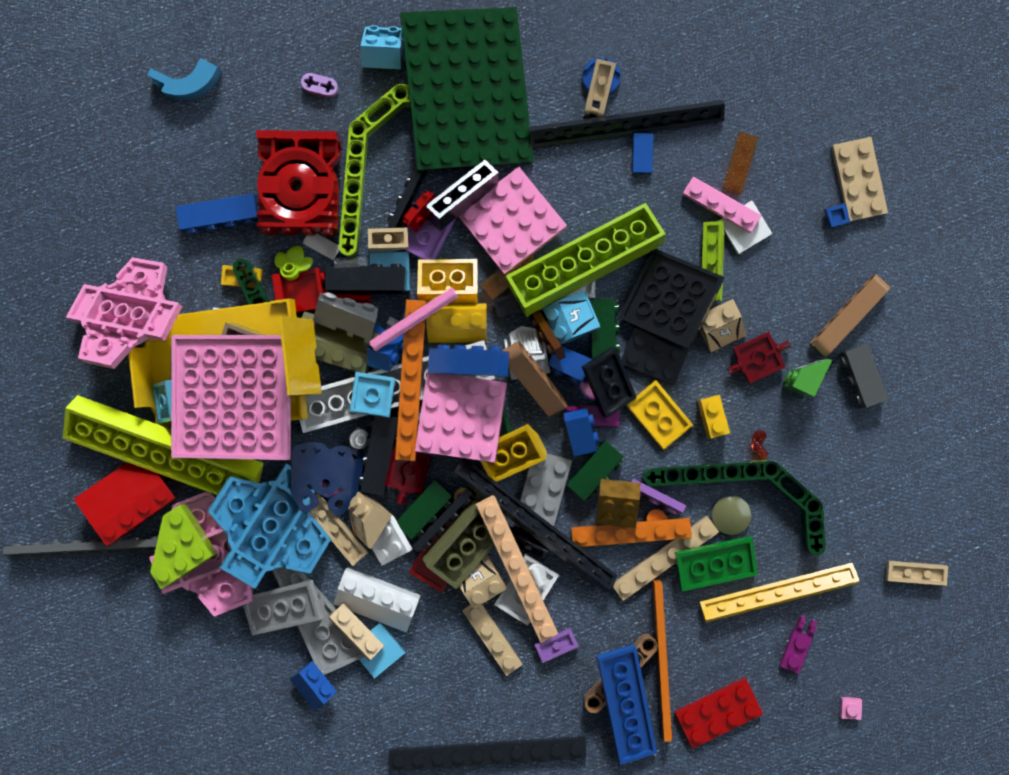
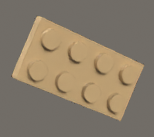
[831,137,888,222]

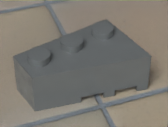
[313,293,378,344]

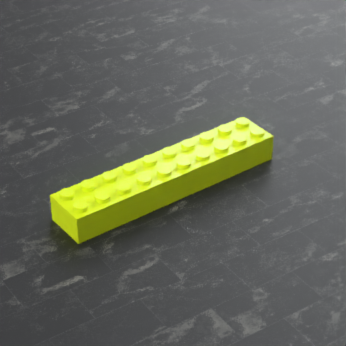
[62,395,264,495]

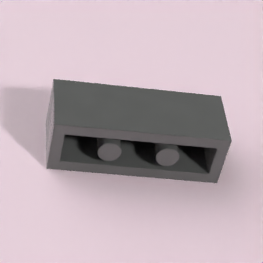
[840,344,889,408]

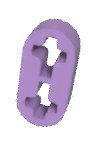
[301,73,339,98]

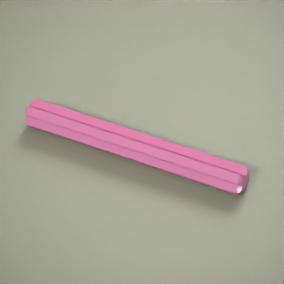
[369,288,458,351]

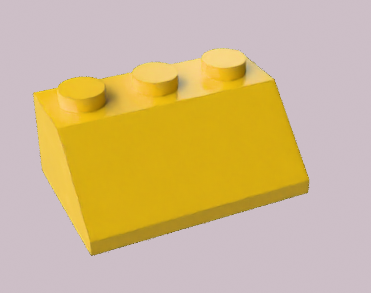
[417,259,478,304]
[426,303,487,343]
[480,424,547,482]

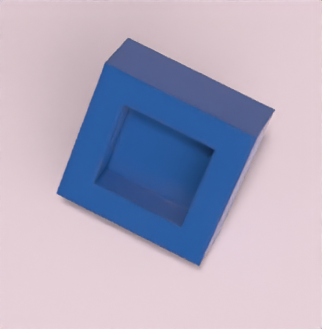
[824,203,851,228]

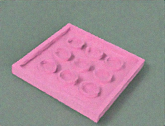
[458,167,567,276]
[415,372,507,463]

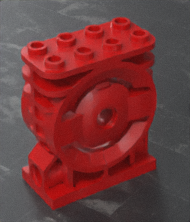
[256,130,342,236]

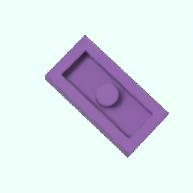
[534,628,579,663]

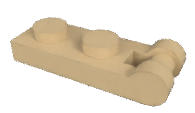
[584,59,616,117]

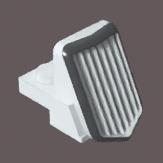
[504,326,550,380]

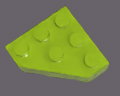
[150,504,218,589]

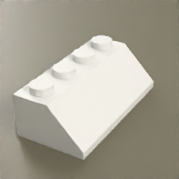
[334,567,421,633]

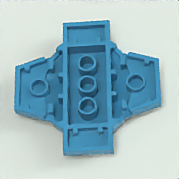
[207,463,331,589]

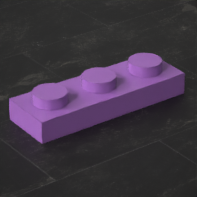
[629,479,686,515]

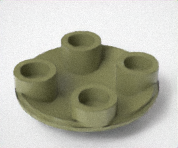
[712,496,751,535]

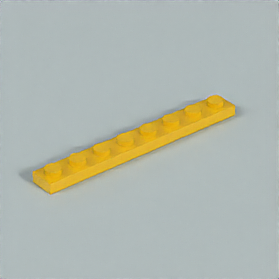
[700,563,859,622]

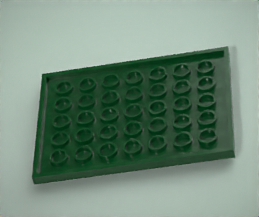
[400,7,534,172]

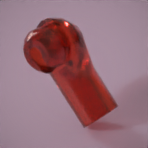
[751,430,769,460]

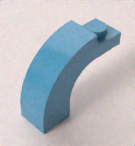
[147,58,222,100]

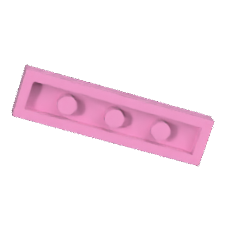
[683,177,762,234]

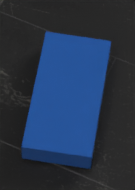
[632,133,653,174]

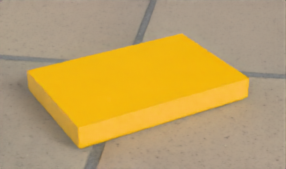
[626,380,693,450]

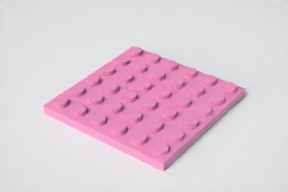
[171,335,291,460]

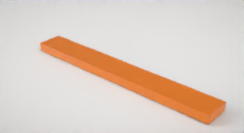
[652,579,672,742]

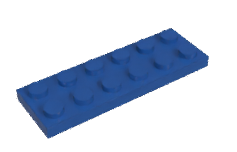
[596,644,657,765]

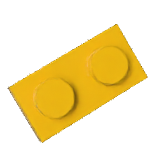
[221,265,263,288]

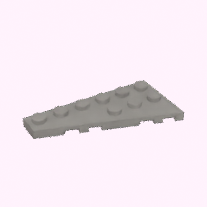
[273,567,365,675]

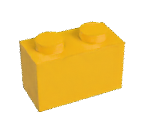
[697,395,730,438]

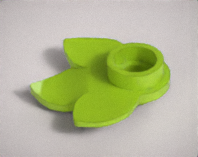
[275,246,313,281]

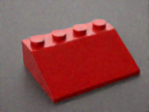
[74,462,176,547]

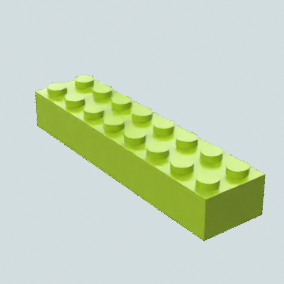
[506,203,666,317]

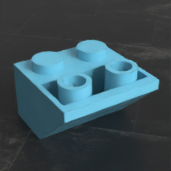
[360,25,403,69]

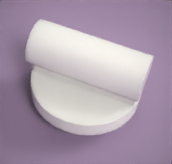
[349,427,368,449]
[528,564,546,587]

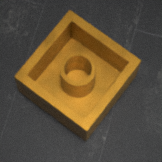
[596,479,641,528]

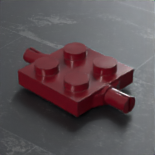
[727,332,791,384]
[384,447,431,504]

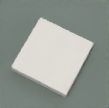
[719,201,772,254]

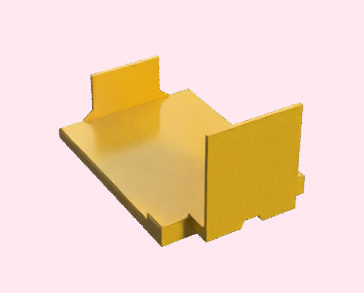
[128,299,322,429]

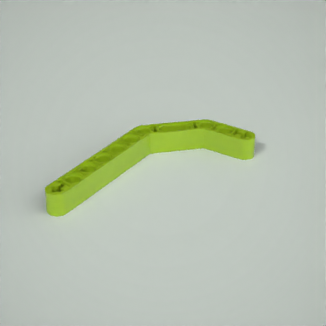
[339,84,410,258]

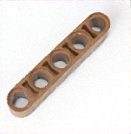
[810,274,890,357]
[501,341,567,417]
[584,634,658,713]

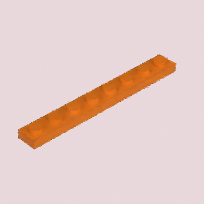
[395,299,427,461]

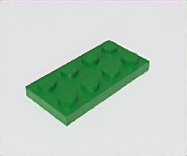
[674,536,758,592]

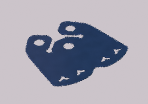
[291,442,364,516]

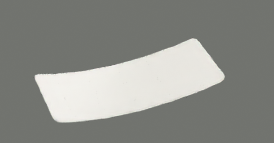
[303,233,339,260]

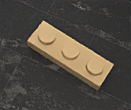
[885,560,948,586]
[328,603,384,661]

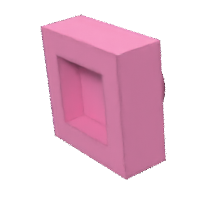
[839,697,862,720]

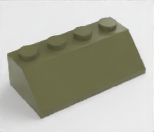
[301,312,379,373]
[422,498,494,589]

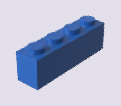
[175,193,259,235]
[428,345,509,376]

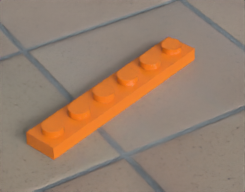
[571,517,692,547]

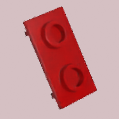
[403,191,436,232]

